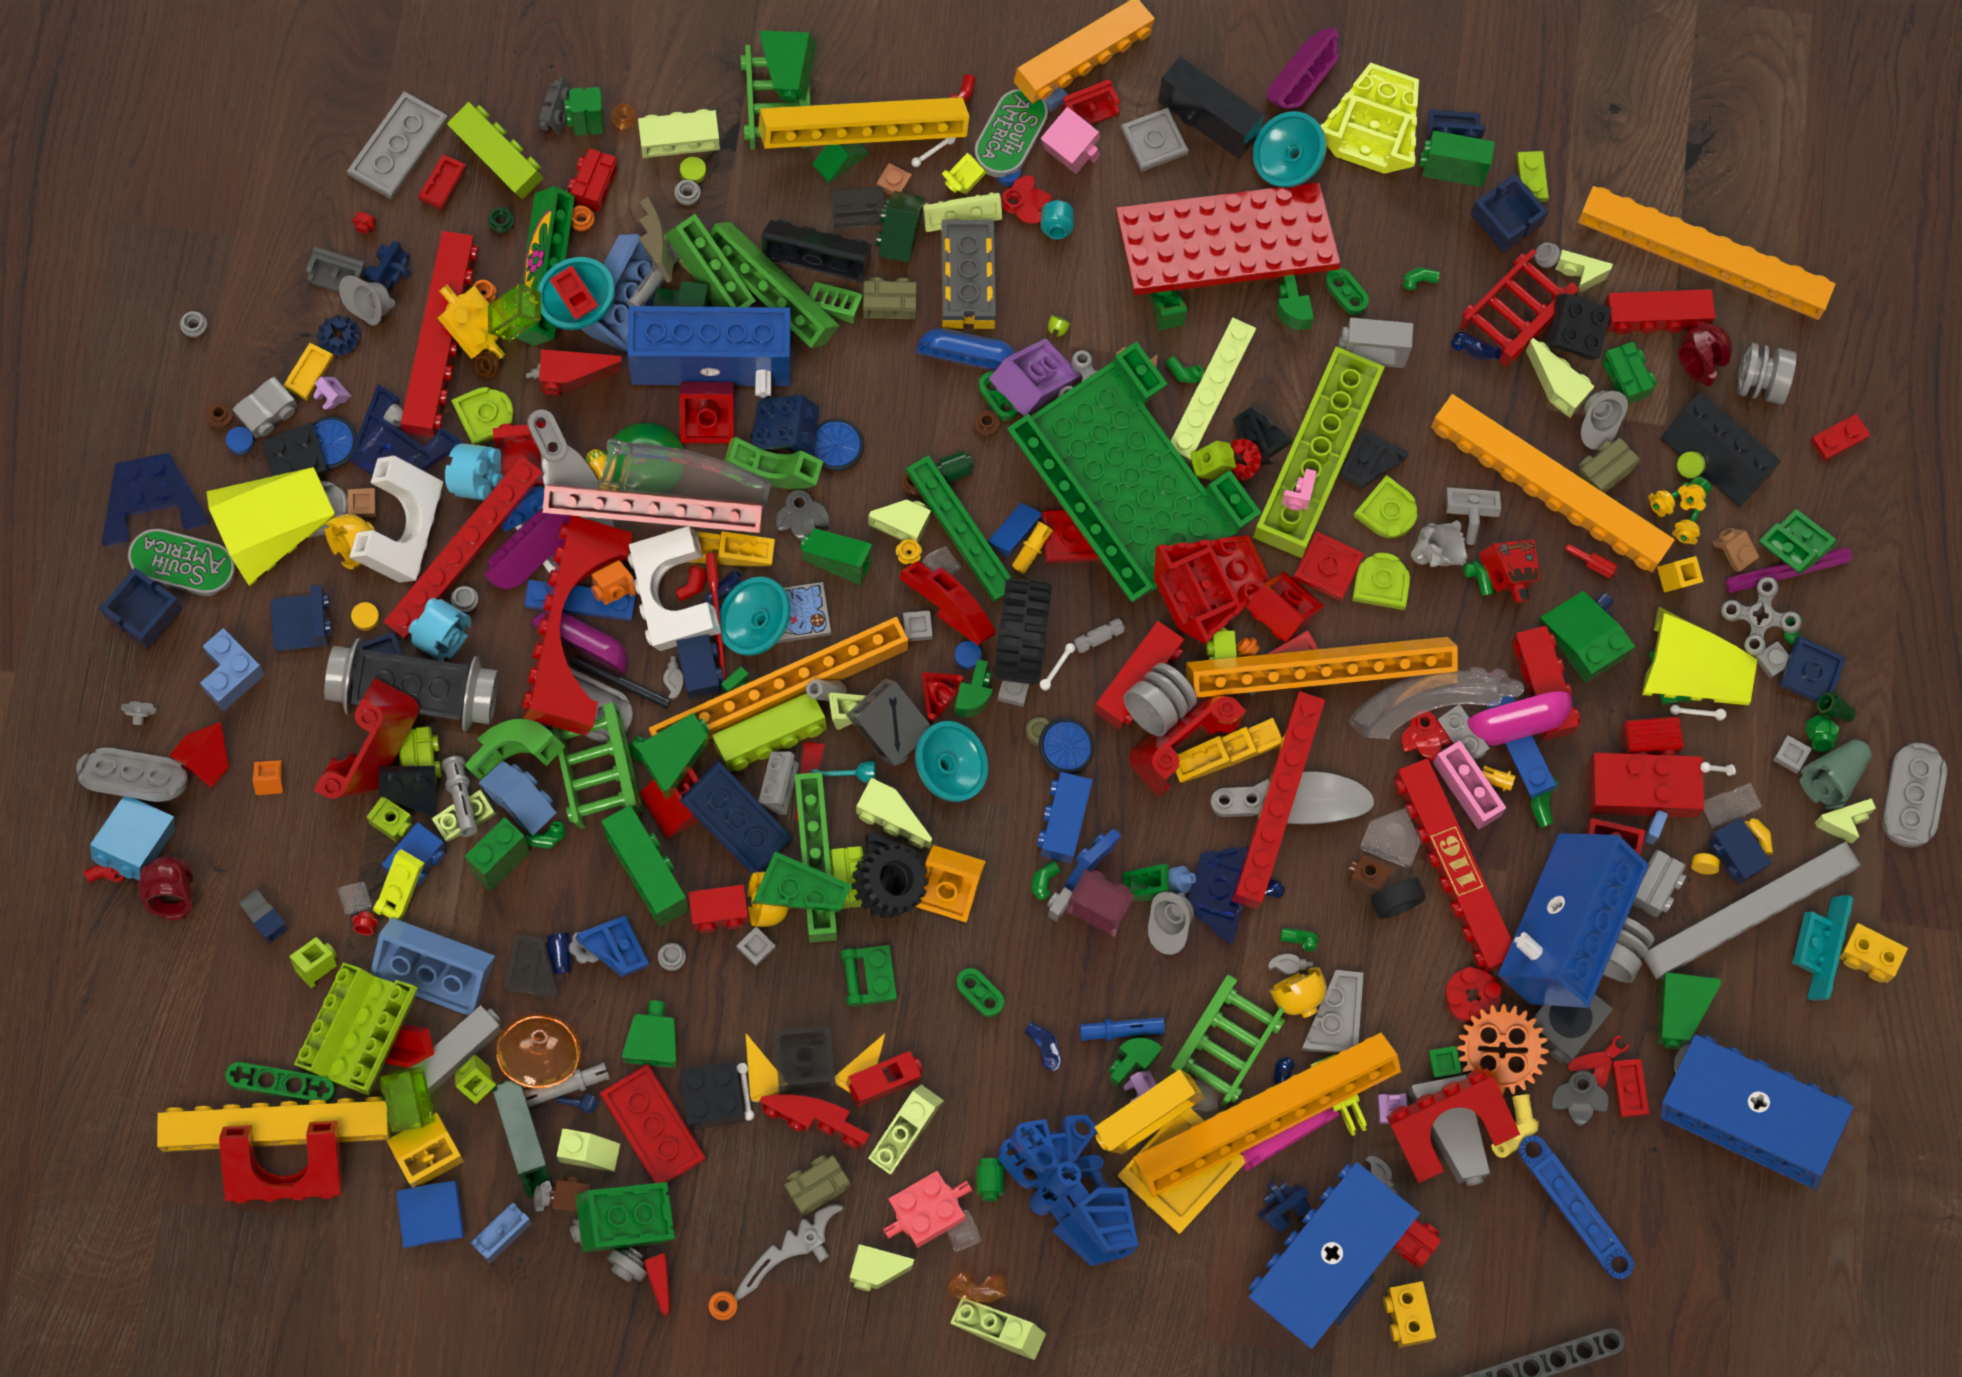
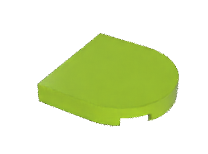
[451,387,514,446]
[1354,475,1417,538]
[1352,553,1410,610]

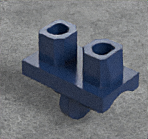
[364,241,411,293]
[1256,1182,1311,1232]

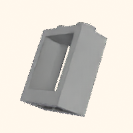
[1338,318,1413,368]

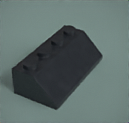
[761,220,871,283]
[1660,392,1781,507]

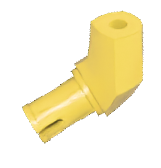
[1491,1094,1539,1158]

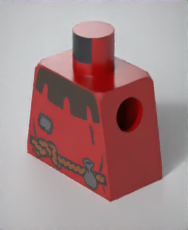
[1479,539,1540,604]

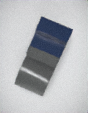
[238,889,289,944]

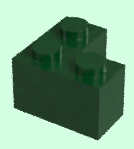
[876,191,925,263]
[653,281,710,307]

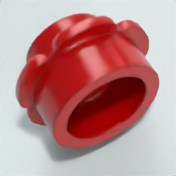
[351,212,377,234]
[351,911,379,936]

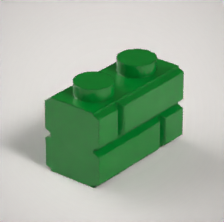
[565,87,605,136]
[1601,342,1656,404]

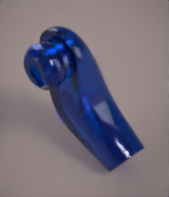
[1451,332,1502,360]
[702,569,744,611]
[1024,1021,1061,1071]

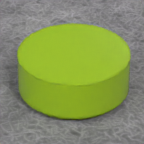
[680,157,706,184]
[1677,451,1706,478]

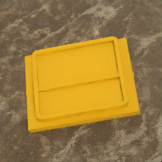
[1117,1108,1245,1235]

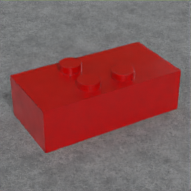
[1588,753,1704,818]

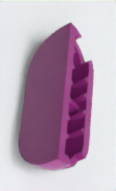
[1267,28,1339,109]
[484,509,571,589]
[530,611,628,675]

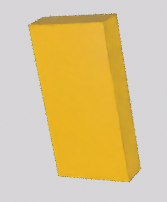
[283,343,334,401]

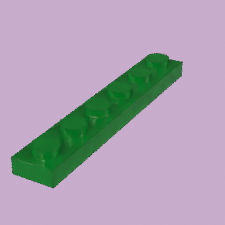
[905,455,1011,603]

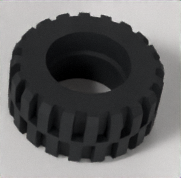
[994,578,1052,685]

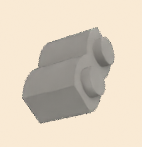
[232,377,297,439]

